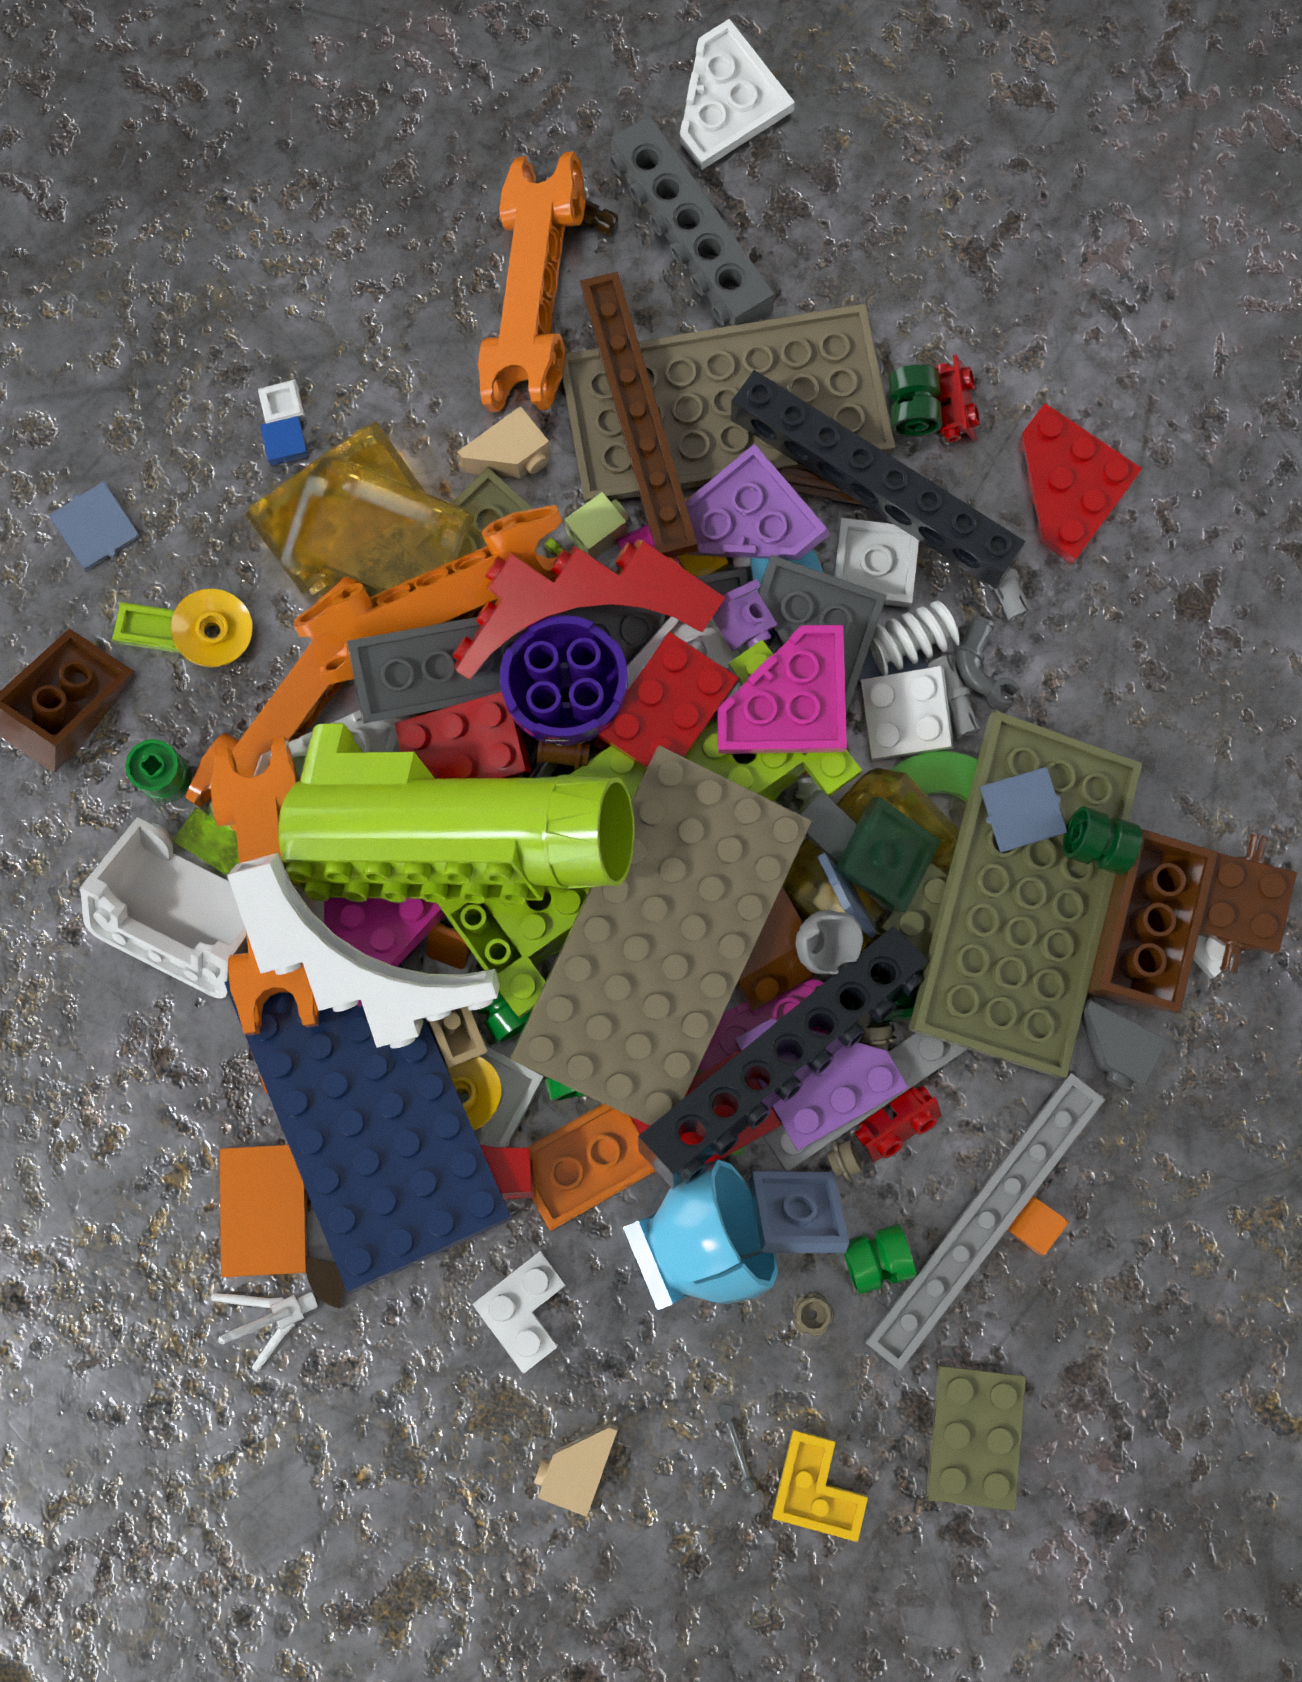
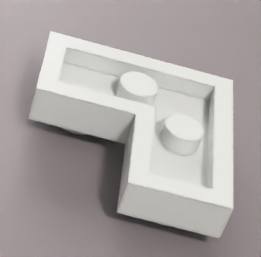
[472,1251,566,1374]

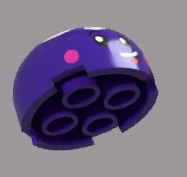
[500,615,628,746]

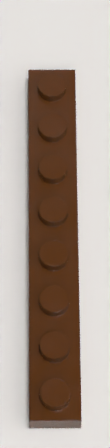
[580,271,698,558]

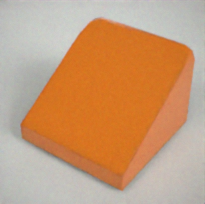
[426,923,471,969]
[1007,1196,1069,1256]

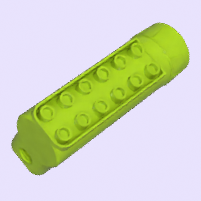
[278,723,635,904]

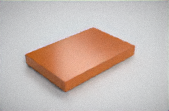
[526,1103,656,1231]
[220,1145,308,1277]

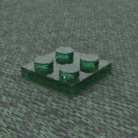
[835,797,941,913]

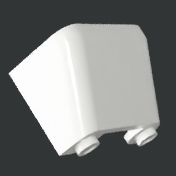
[80,817,248,999]

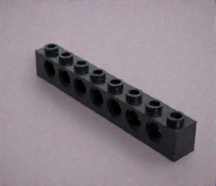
[731,370,1026,589]
[638,926,929,1189]

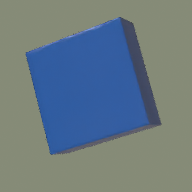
[260,416,309,466]

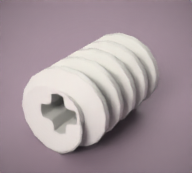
[870,600,959,676]

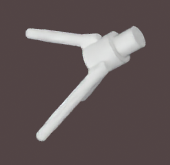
[211,1292,318,1372]

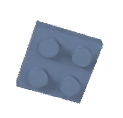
[749,1171,849,1253]

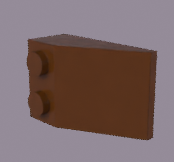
[0,628,134,773]
[735,886,817,1011]

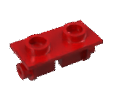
[935,354,980,443]
[854,1085,942,1163]

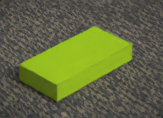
[112,602,180,653]

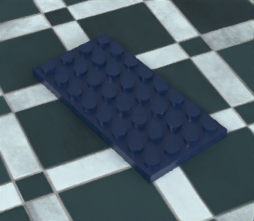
[224,963,512,1294]

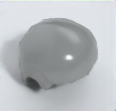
[795,910,863,974]

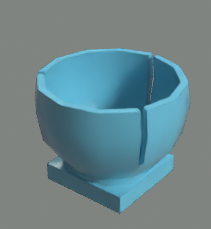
[623,1160,778,1310]

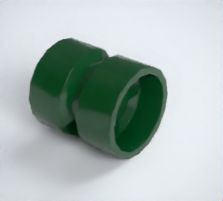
[889,365,943,437]
[1062,806,1142,875]

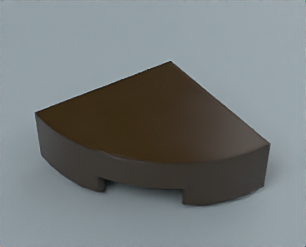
[306,1257,345,1309]

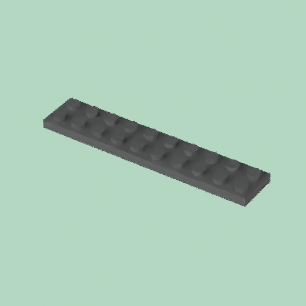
[346,568,748,724]

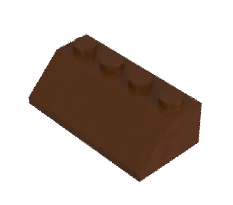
[1087,829,1218,1013]

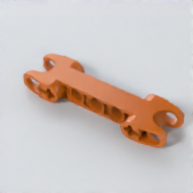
[478,151,586,412]
[294,505,563,684]
[185,573,360,832]
[210,736,319,1036]

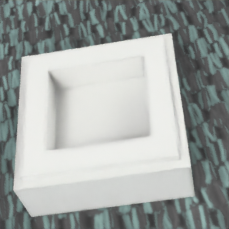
[258,380,306,423]

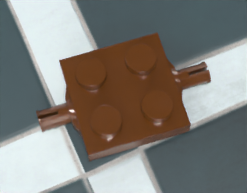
[1199,834,1297,974]

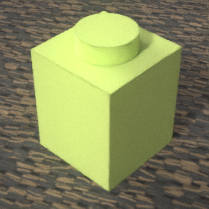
[564,492,628,559]

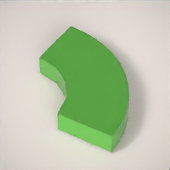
[886,751,978,804]

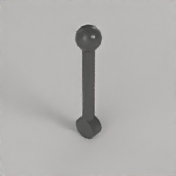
[717,1404,759,1494]

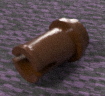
[536,740,590,770]

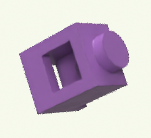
[712,579,777,652]

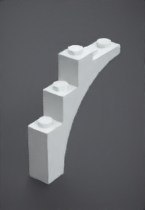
[227,853,500,1048]

